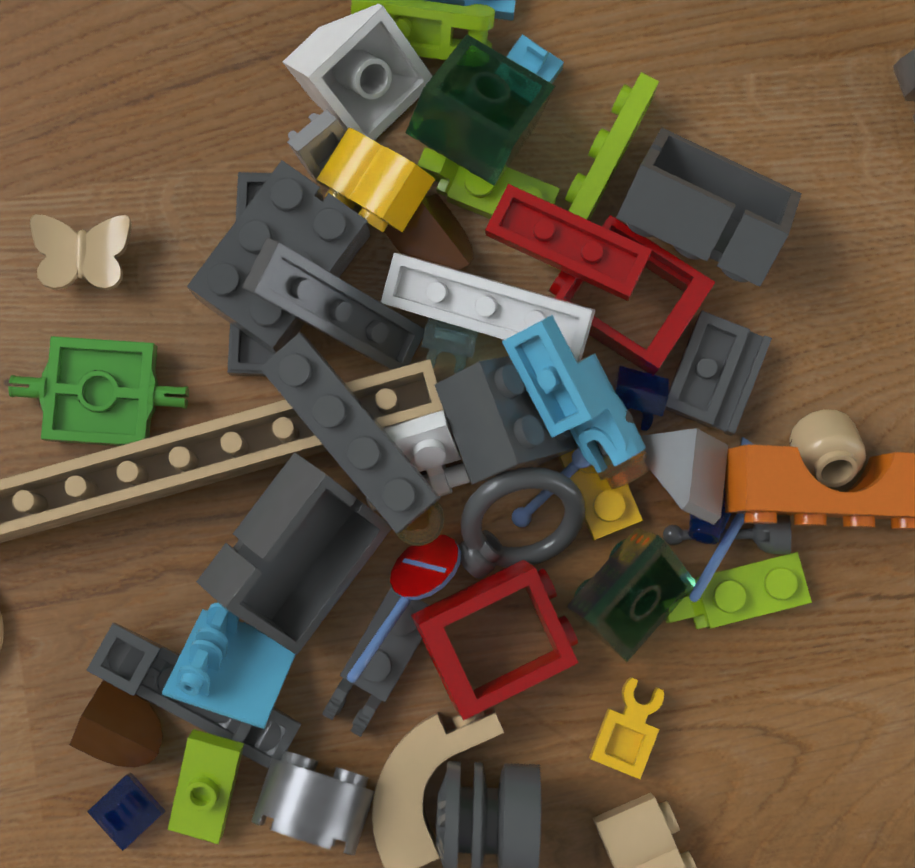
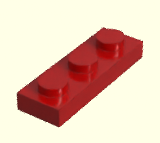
[485,184,652,301]

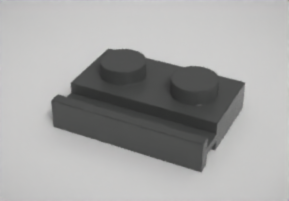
[662,311,772,436]

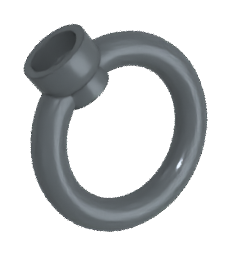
[458,467,585,579]

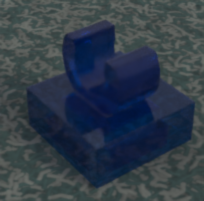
[614,366,669,431]
[87,773,166,851]

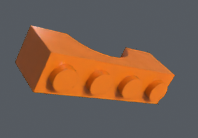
[725,444,915,530]

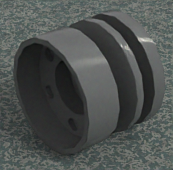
[436,761,541,868]

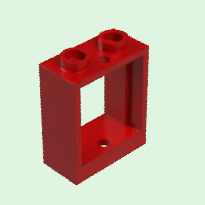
[549,215,715,376]
[411,559,578,721]

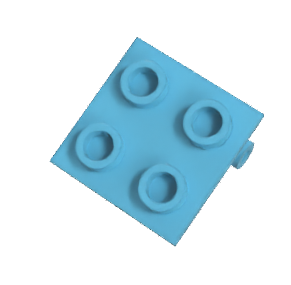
[162,602,296,729]

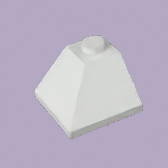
[283,4,436,140]

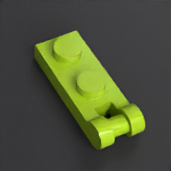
[351,0,495,64]

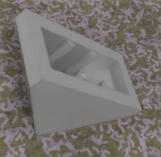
[638,428,728,525]

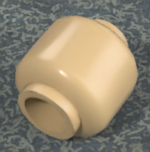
[789,409,866,487]

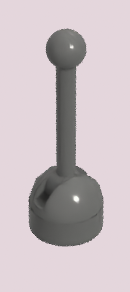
[663,515,791,554]

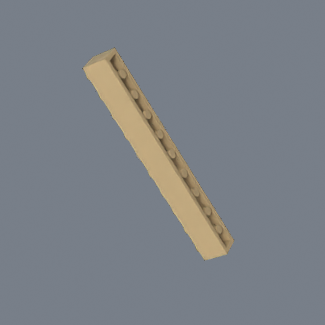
[0,359,444,543]

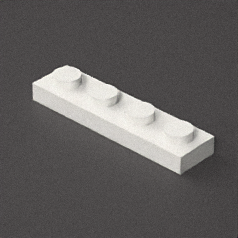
[380,253,595,361]

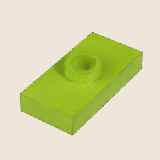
[168,729,245,844]

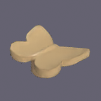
[30,214,132,290]

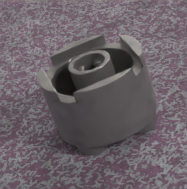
[251,750,375,855]

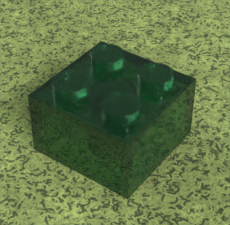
[405,34,555,186]

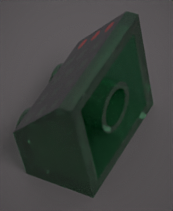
[566,528,696,662]

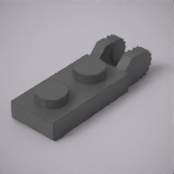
[322,586,430,737]

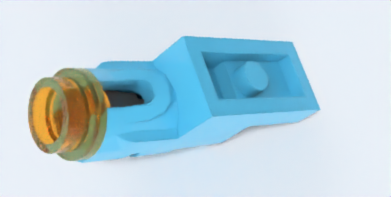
[502,315,649,489]

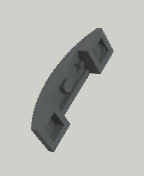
[86,623,301,769]

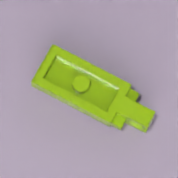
[417,147,560,219]
[661,552,812,629]

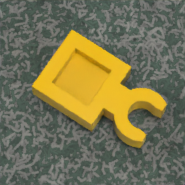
[589,677,664,779]

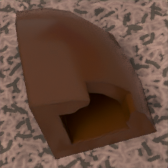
[384,193,474,270]
[69,680,163,768]

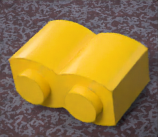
[316,127,435,233]

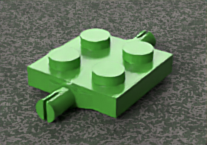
[8,336,189,446]

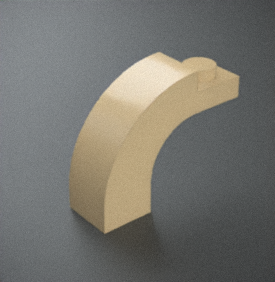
[372,710,504,868]

